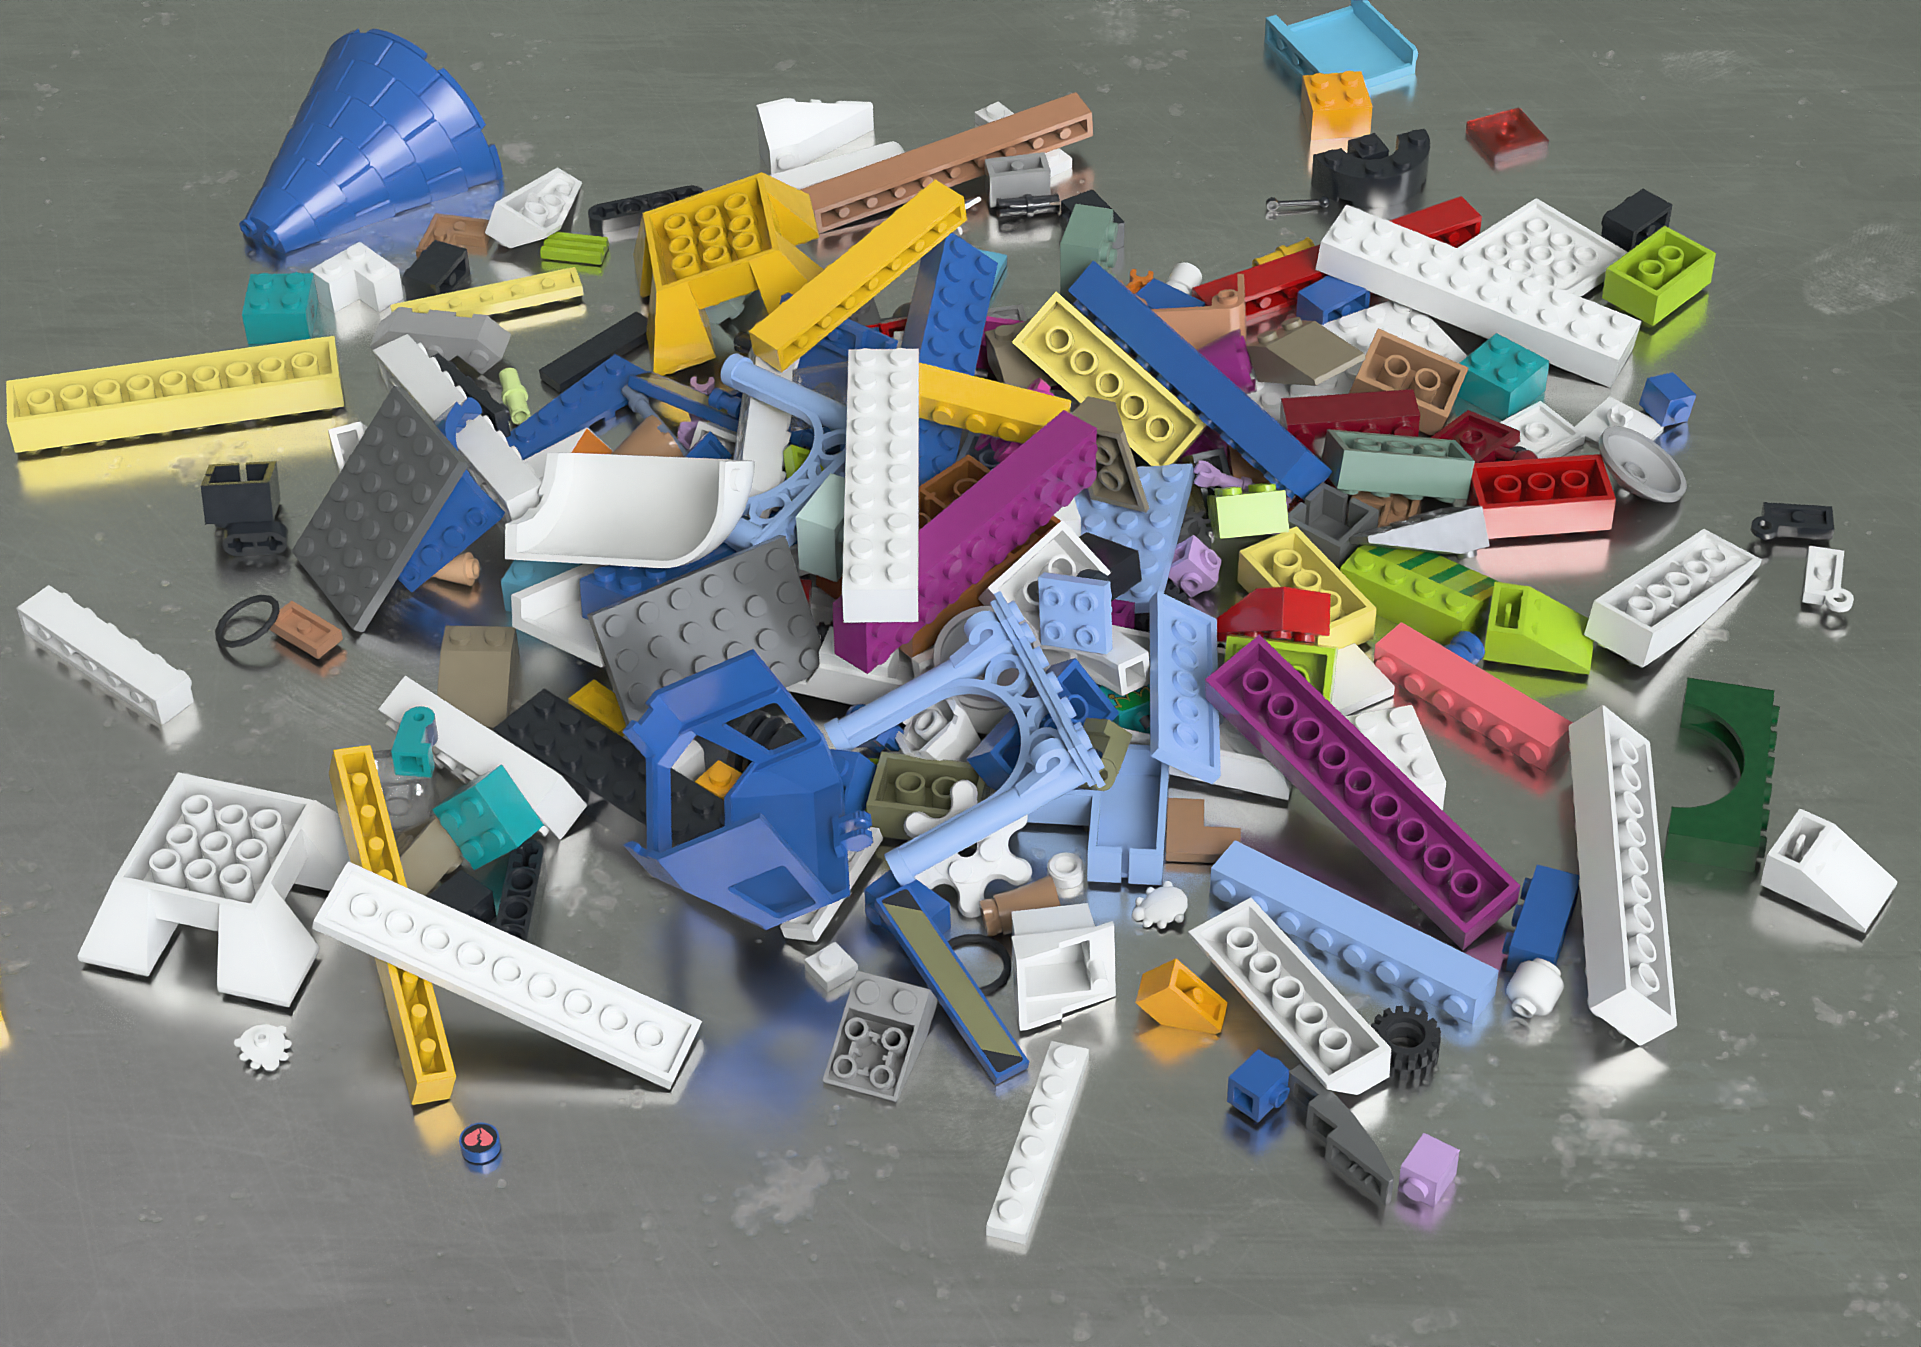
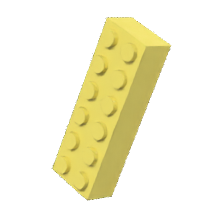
[1012,292,1208,466]

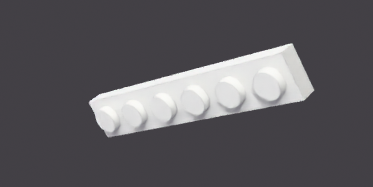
[986,1041,1089,1245]

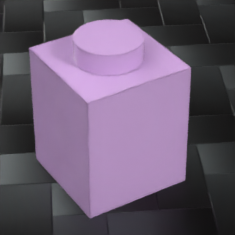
[1398,1133,1460,1208]

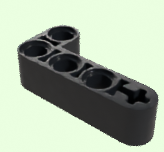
[484,839,547,945]

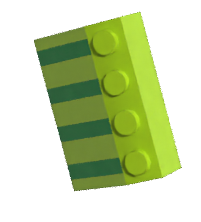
[1340,545,1499,645]

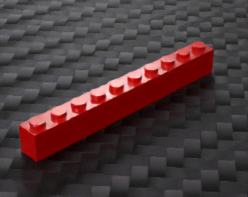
[1192,196,1482,321]

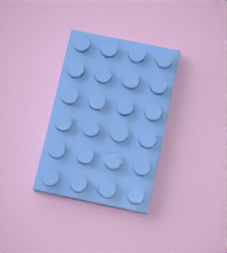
[1074,463,1195,613]

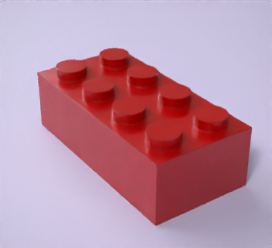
[1466,454,1616,539]

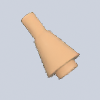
[432,552,480,586]

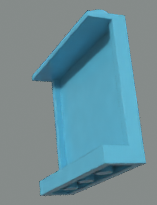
[1264,0,1418,89]

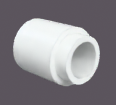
[1166,262,1202,296]

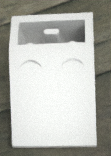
[1760,809,1897,933]

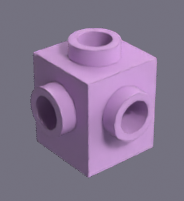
[1168,535,1222,598]

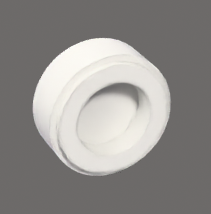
[1047,852,1085,889]

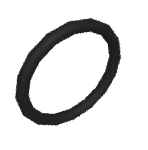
[215,594,280,648]
[947,934,1011,994]

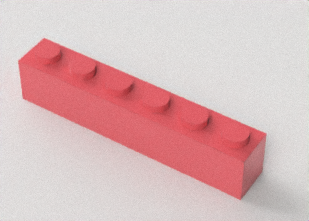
[1374,622,1573,772]

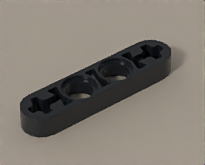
[588,185,704,233]

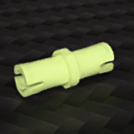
[499,368,530,425]

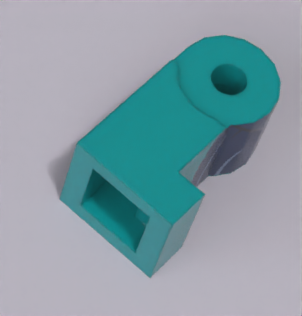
[391,706,438,778]

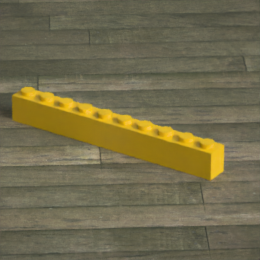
[329,745,456,1105]

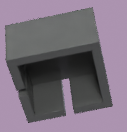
[1288,482,1379,570]

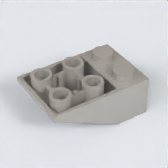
[822,970,938,1103]

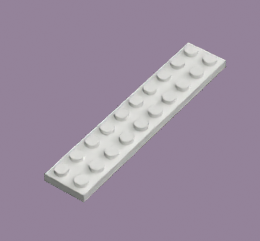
[312,862,702,1090]

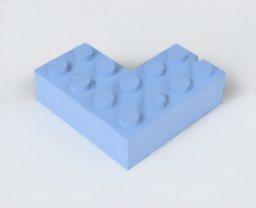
[1027,744,1169,885]

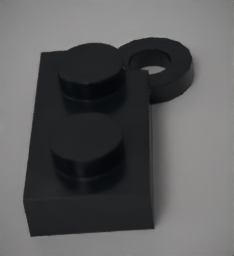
[1750,502,1835,539]

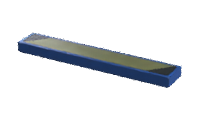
[628,371,796,447]
[874,884,1030,1085]

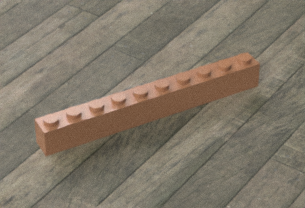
[800,92,1093,234]

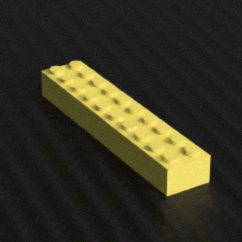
[6,336,345,453]

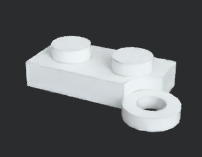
[1802,546,1854,612]

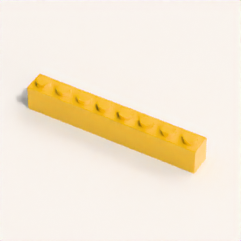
[749,179,967,373]

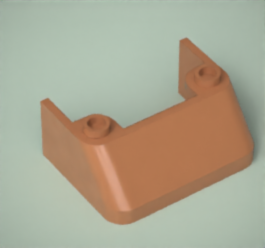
[1116,274,1247,374]

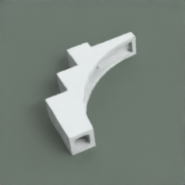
[911,627,1150,696]

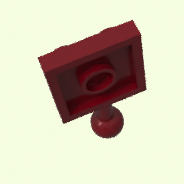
[1431,410,1538,463]

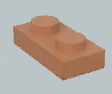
[267,601,343,659]

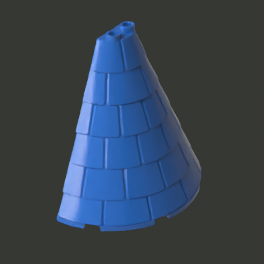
[239,29,503,254]

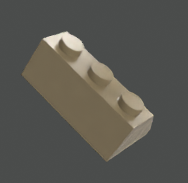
[984,308,1082,389]
[1072,396,1149,513]
[395,815,464,897]

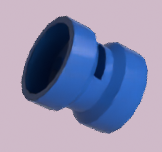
[1444,631,1485,665]

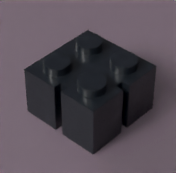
[201,461,281,528]

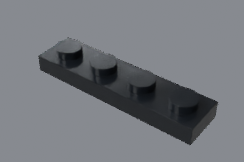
[429,353,511,438]

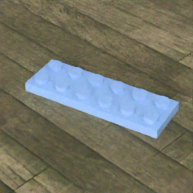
[1149,591,1221,784]

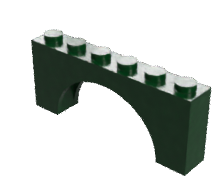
[1664,677,1780,873]

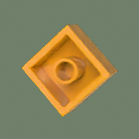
[1301,71,1373,140]

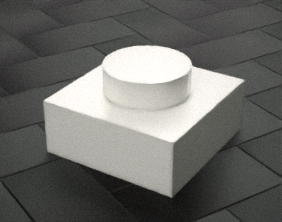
[804,942,858,993]

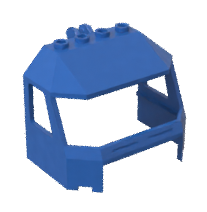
[623,649,873,930]

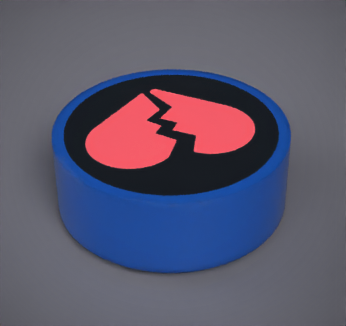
[459,1122,501,1163]

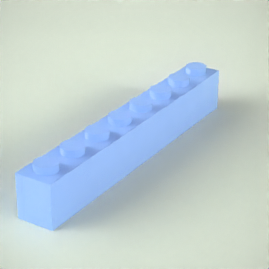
[1210,840,1499,1025]

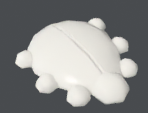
[1131,881,1188,929]
[234,1024,292,1071]

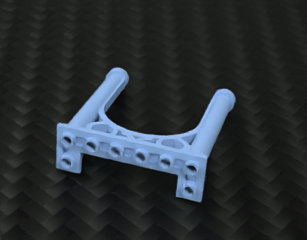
[721,353,847,552]
[824,591,1106,887]

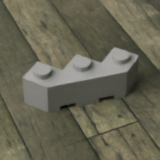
[369,307,511,374]

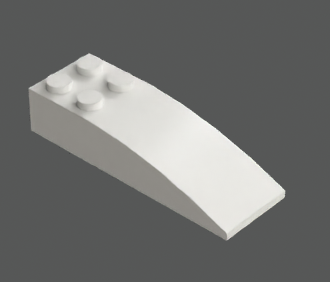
[1584,529,1762,668]

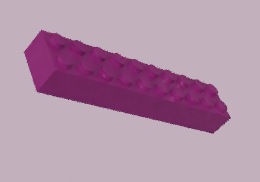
[832,410,1098,674]
[1205,635,1521,950]

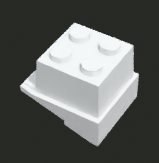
[1011,903,1116,1031]

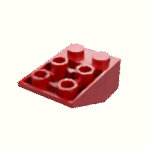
[1216,587,1331,643]

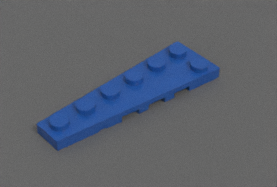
[506,354,650,461]

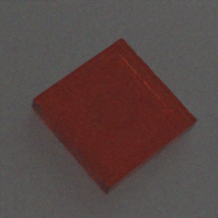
[1466,107,1549,163]

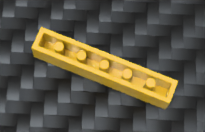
[919,363,1071,444]

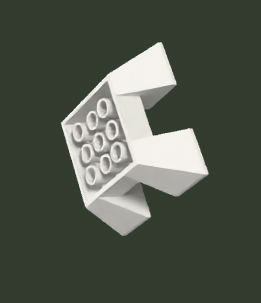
[77,772,351,1007]

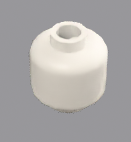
[1506,958,1564,1018]

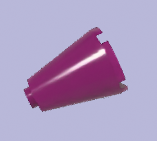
[1167,328,1257,397]

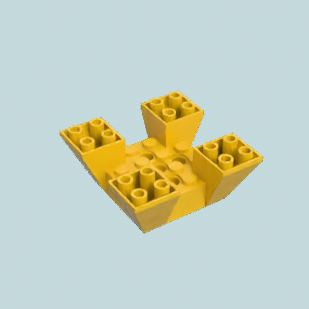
[633,172,824,376]

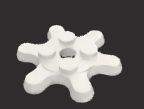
[904,780,1032,918]

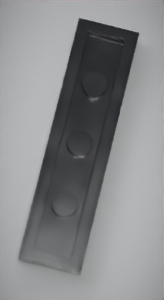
[539,311,648,393]

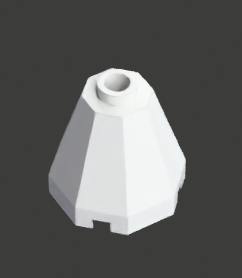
[895,696,981,763]

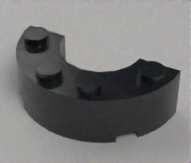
[1311,128,1430,208]

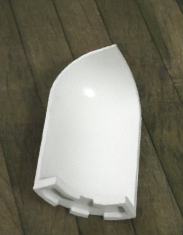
[505,453,755,568]

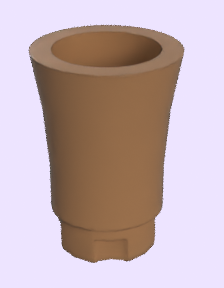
[979,874,1061,936]

